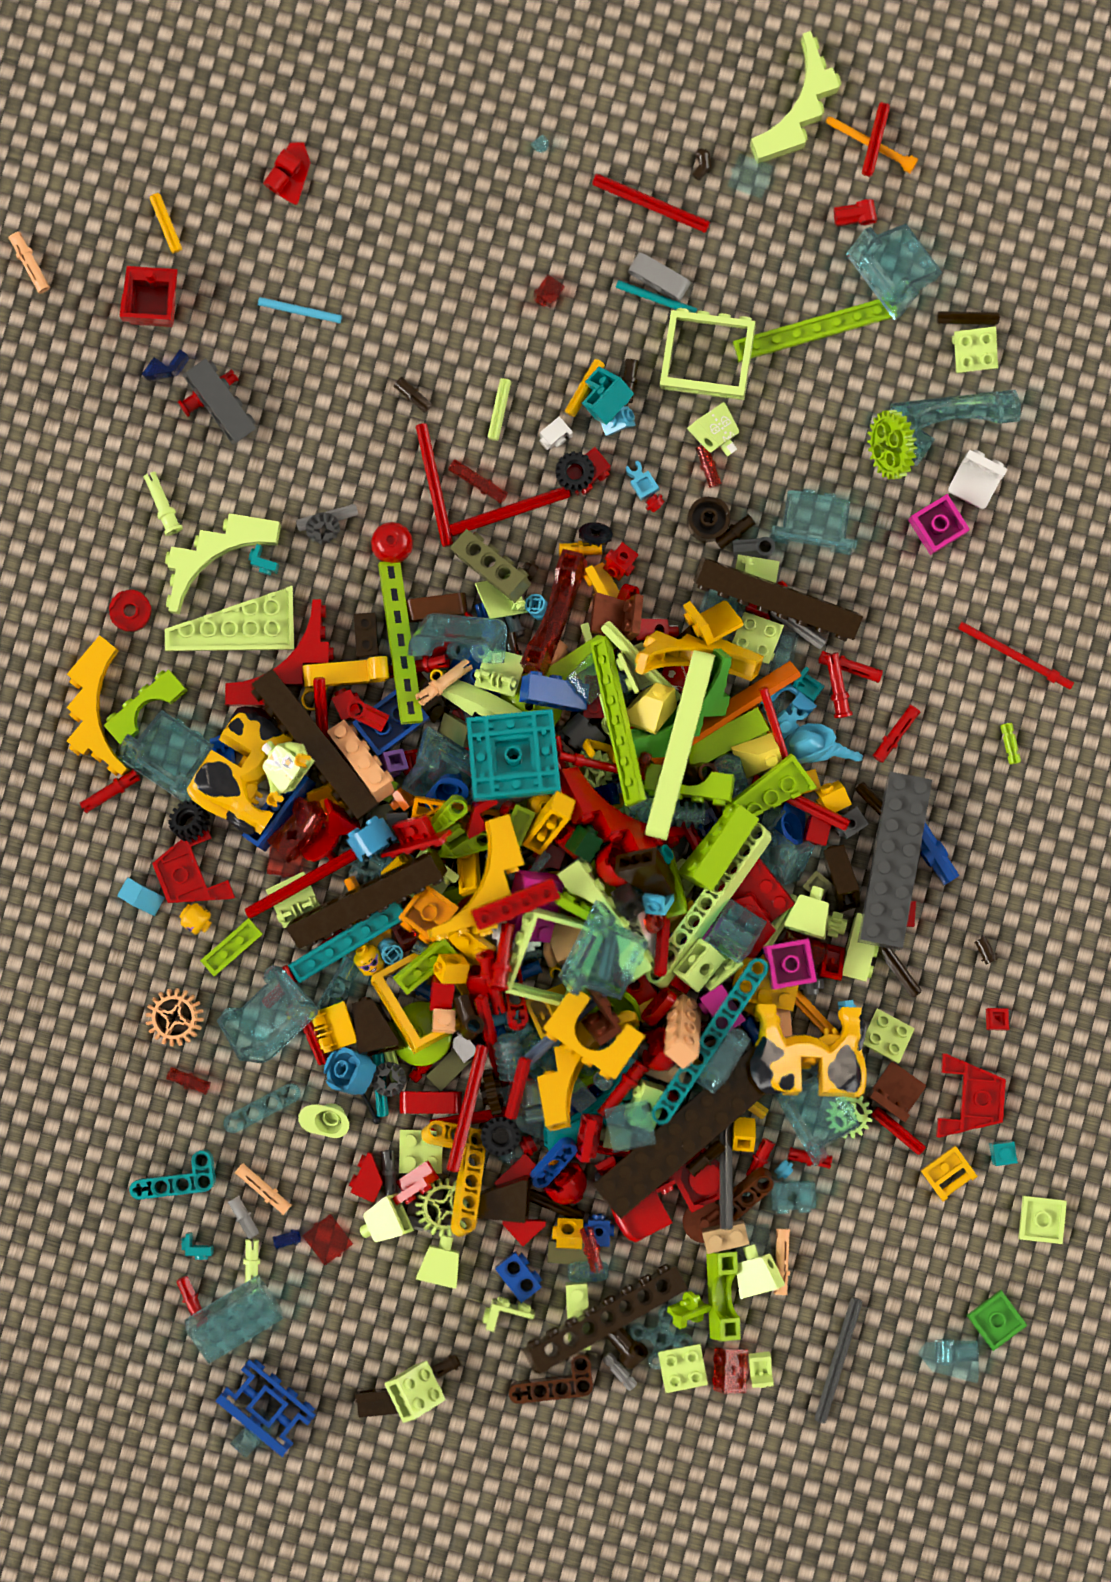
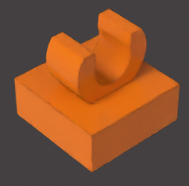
[389,784,415,811]

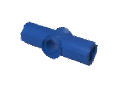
[920,822,960,886]

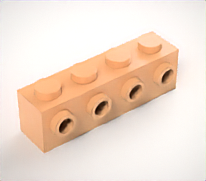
[327,720,395,803]
[664,993,702,1069]

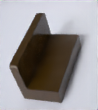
[355,1388,399,1418]

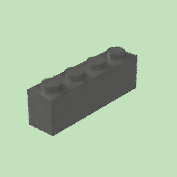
[182,358,256,445]

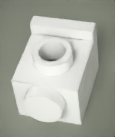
[539,416,573,450]

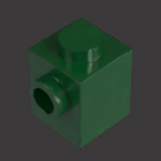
[565,824,604,862]

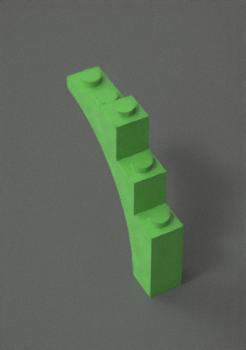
[631,649,732,759]

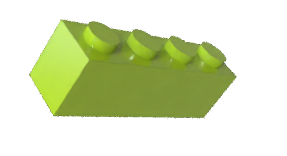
[689,707,770,771]

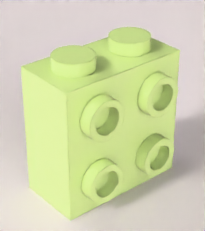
[384,1361,445,1423]

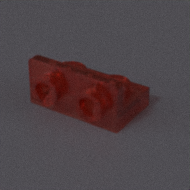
[712,1347,748,1394]

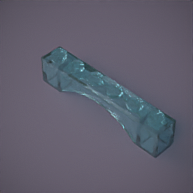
[890,390,1021,433]

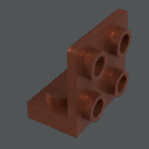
[590,592,644,642]
[581,983,622,1046]
[867,1062,926,1122]

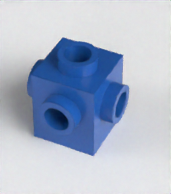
[584,1214,614,1247]

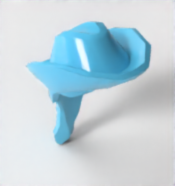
[784,723,863,764]

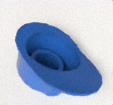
[425,773,469,809]
[773,802,806,846]

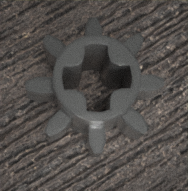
[798,973,824,995]

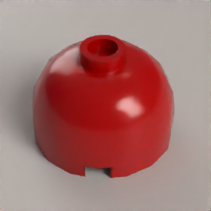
[371,522,413,563]
[595,843,628,887]
[642,1027,676,1072]
[544,1163,587,1204]

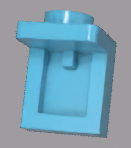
[601,406,635,436]
[642,894,674,916]

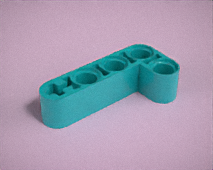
[129,1149,216,1200]

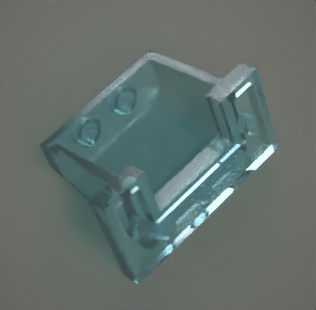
[846,224,942,320]
[768,489,857,555]
[118,710,214,803]
[402,727,474,805]
[558,900,649,1000]
[774,1074,861,1166]

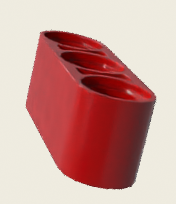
[399,1091,462,1114]

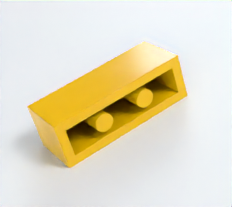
[522,791,575,855]

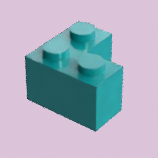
[581,366,634,425]

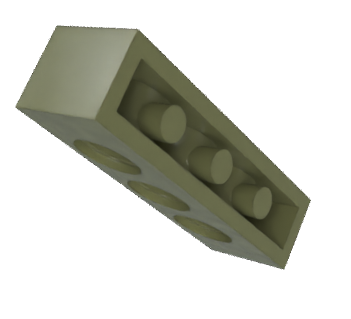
[450,529,531,603]

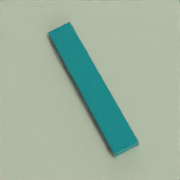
[288,902,404,983]

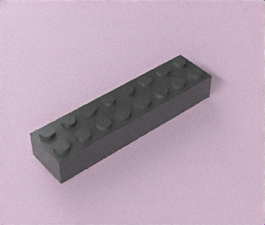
[858,772,932,950]

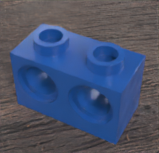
[495,1251,542,1303]

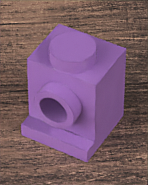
[378,749,409,777]

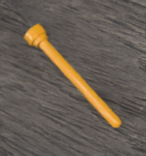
[826,116,918,174]

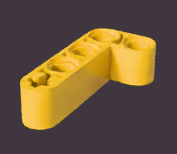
[302,656,389,688]

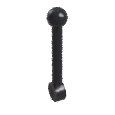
[361,1093,381,1124]

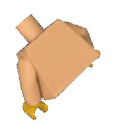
[543,911,605,978]

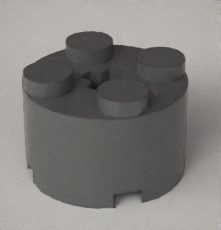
[557,712,608,754]

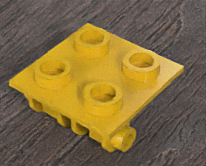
[310,1001,357,1053]

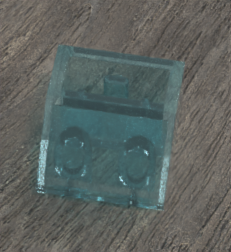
[704,899,767,964]

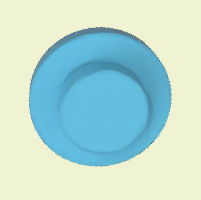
[774,1159,793,1179]

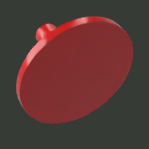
[302,827,340,862]

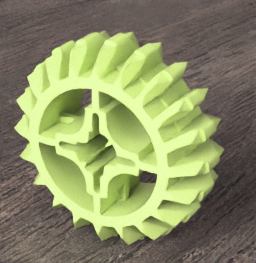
[415,1178,469,1237]

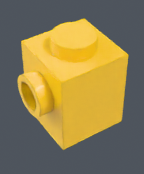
[815,780,852,813]
[732,1117,756,1152]

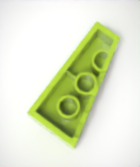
[678,803,759,891]

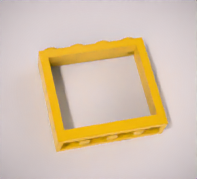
[370,943,479,1054]

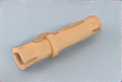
[8,232,50,294]
[415,659,473,706]
[234,1163,292,1215]
[774,1228,790,1295]

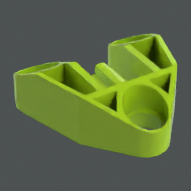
[426,795,488,859]

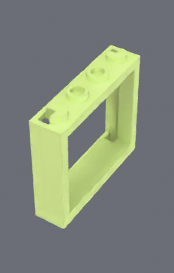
[660,308,756,400]
[505,908,606,1006]

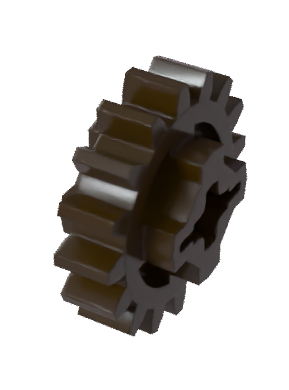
[480,1068,505,1116]

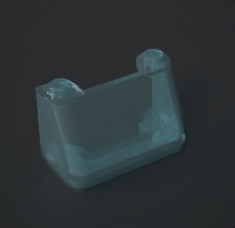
[408,613,507,664]
[216,965,319,1063]

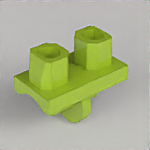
[667,1291,711,1329]

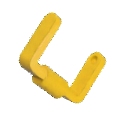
[582,738,616,764]

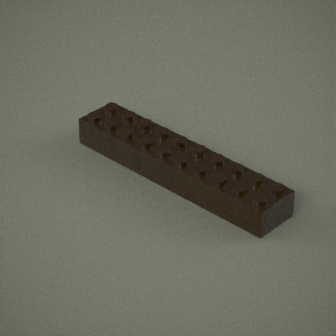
[592,1044,765,1219]

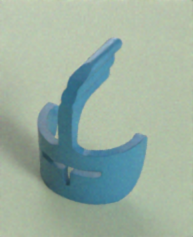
[760,684,817,716]

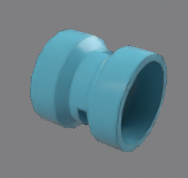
[525,594,551,620]
[377,938,403,965]

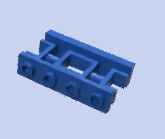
[215,1359,316,1457]

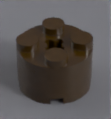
[687,496,730,543]

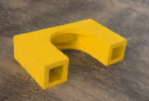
[543,985,646,1080]

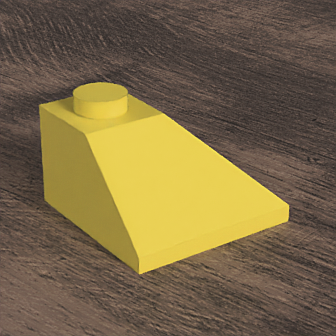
[626,682,677,734]
[731,733,782,781]

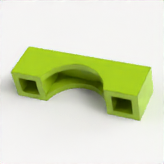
[104,669,188,746]
[644,763,735,806]
[706,1250,741,1341]

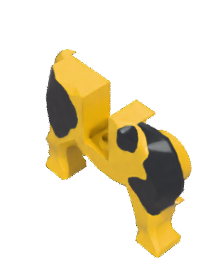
[187,706,292,835]
[750,1004,867,1098]

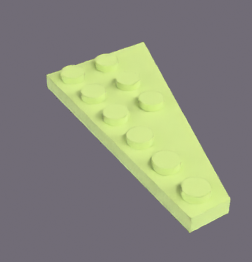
[164,586,294,651]

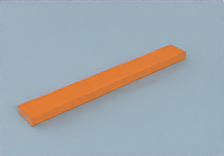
[650,661,801,765]

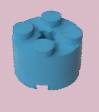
[347,816,397,863]
[324,1047,376,1095]

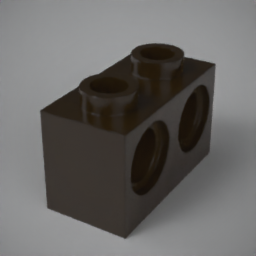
[354,612,379,659]

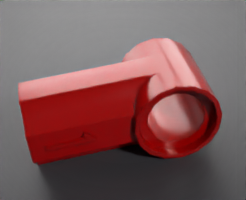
[833,199,877,227]
[347,699,390,732]

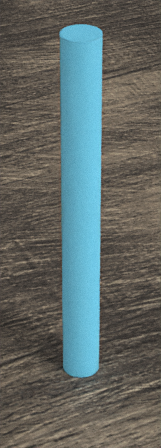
[258,297,342,323]

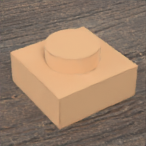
[432,1009,456,1034]

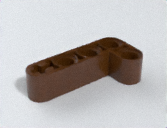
[509,1352,593,1404]

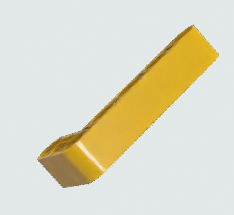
[421,1120,486,1237]

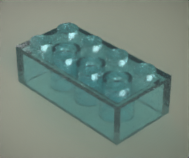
[185,1275,283,1364]

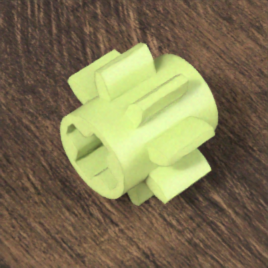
[826,911,848,938]

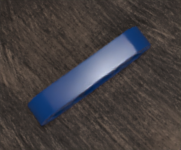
[530,1137,577,1188]

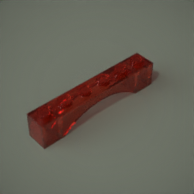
[520,549,588,676]

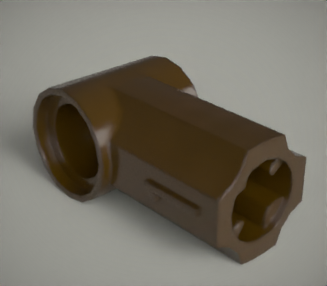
[453,994,484,1040]
[606,1327,648,1369]

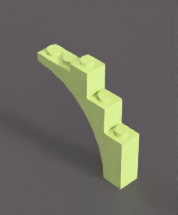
[750,31,841,164]
[165,513,281,615]

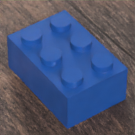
[352,689,430,757]

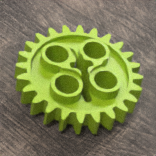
[867,410,917,480]

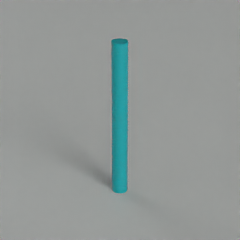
[616,280,698,313]

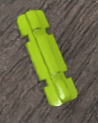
[1001,723,1021,765]

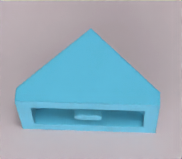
[117,877,165,916]

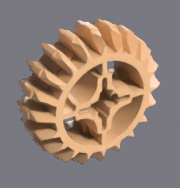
[145,988,204,1046]

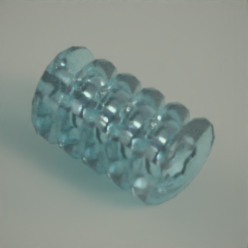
[714,754,749,799]
[670,800,706,830]
[493,1033,522,1082]

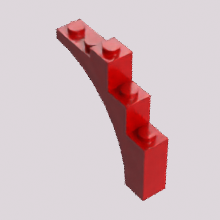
[225,599,334,707]
[559,767,686,853]

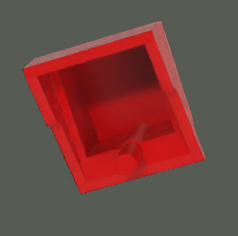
[120,266,178,327]

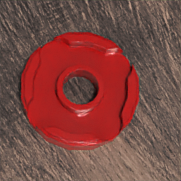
[109,590,152,632]

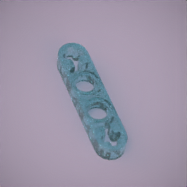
[224,1083,301,1133]

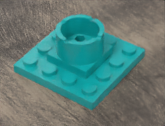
[466,709,561,802]

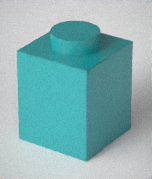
[989,1140,1018,1166]

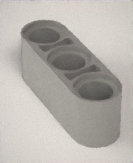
[628,252,691,302]

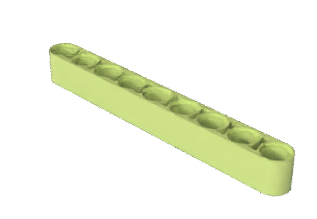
[645,650,715,840]
[646,823,771,988]

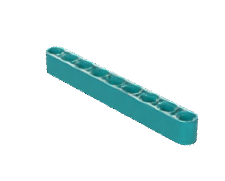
[651,959,768,1124]

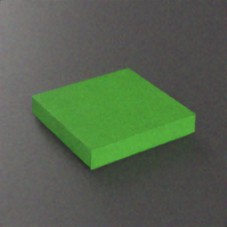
[966,1289,1028,1351]

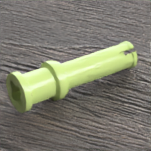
[143,472,183,536]

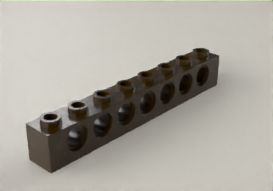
[522,1264,687,1374]

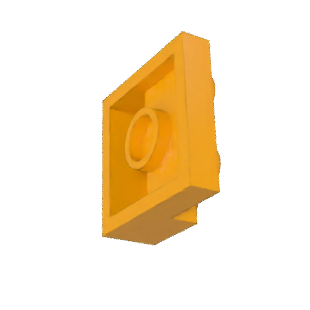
[399,885,460,945]

